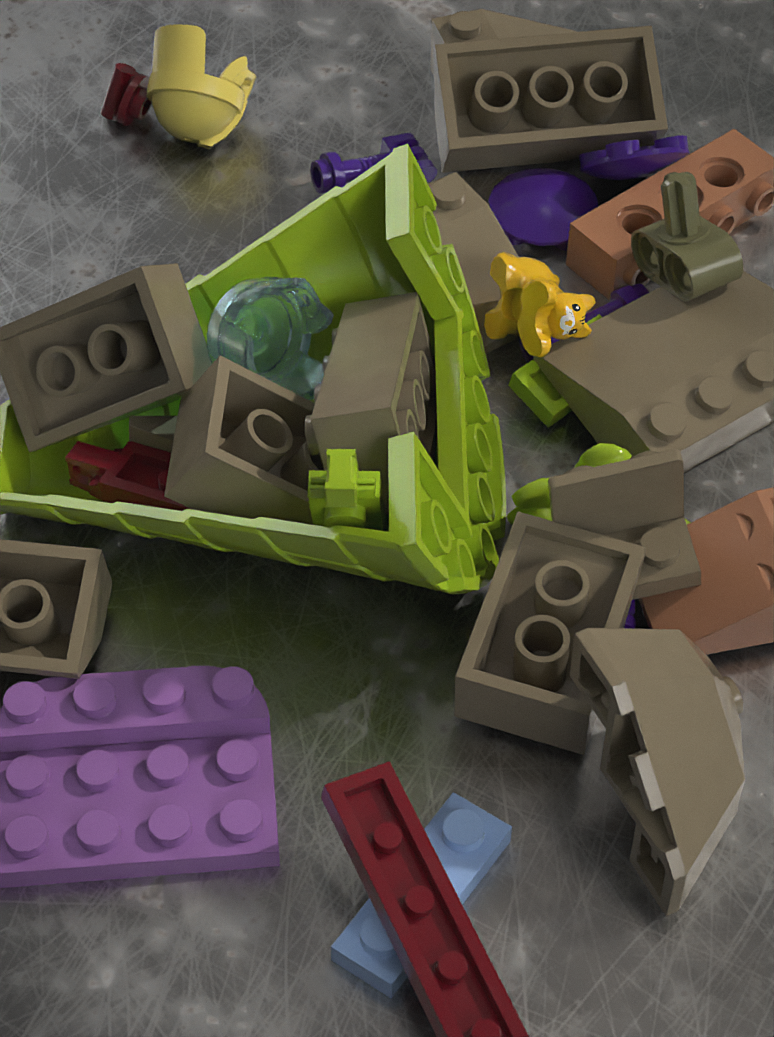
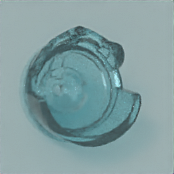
[207,277,334,400]

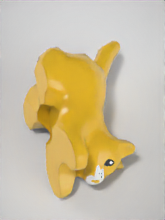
[484,252,596,358]

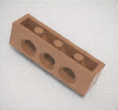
[566,129,774,301]

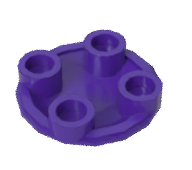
[579,135,690,181]
[488,168,599,251]

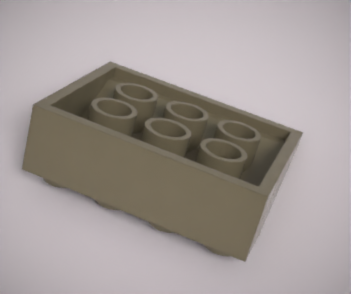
[533,271,774,473]

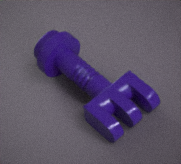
[310,133,438,194]

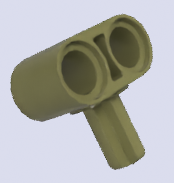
[631,172,743,302]

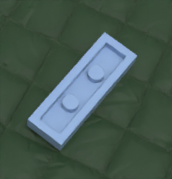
[331,792,512,998]

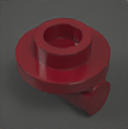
[100,63,152,126]

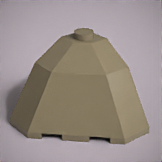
[570,628,745,917]

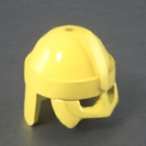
[147,24,257,149]

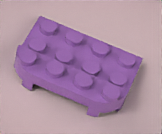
[0,666,280,888]

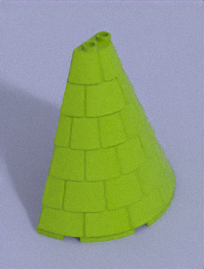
[0,144,506,594]

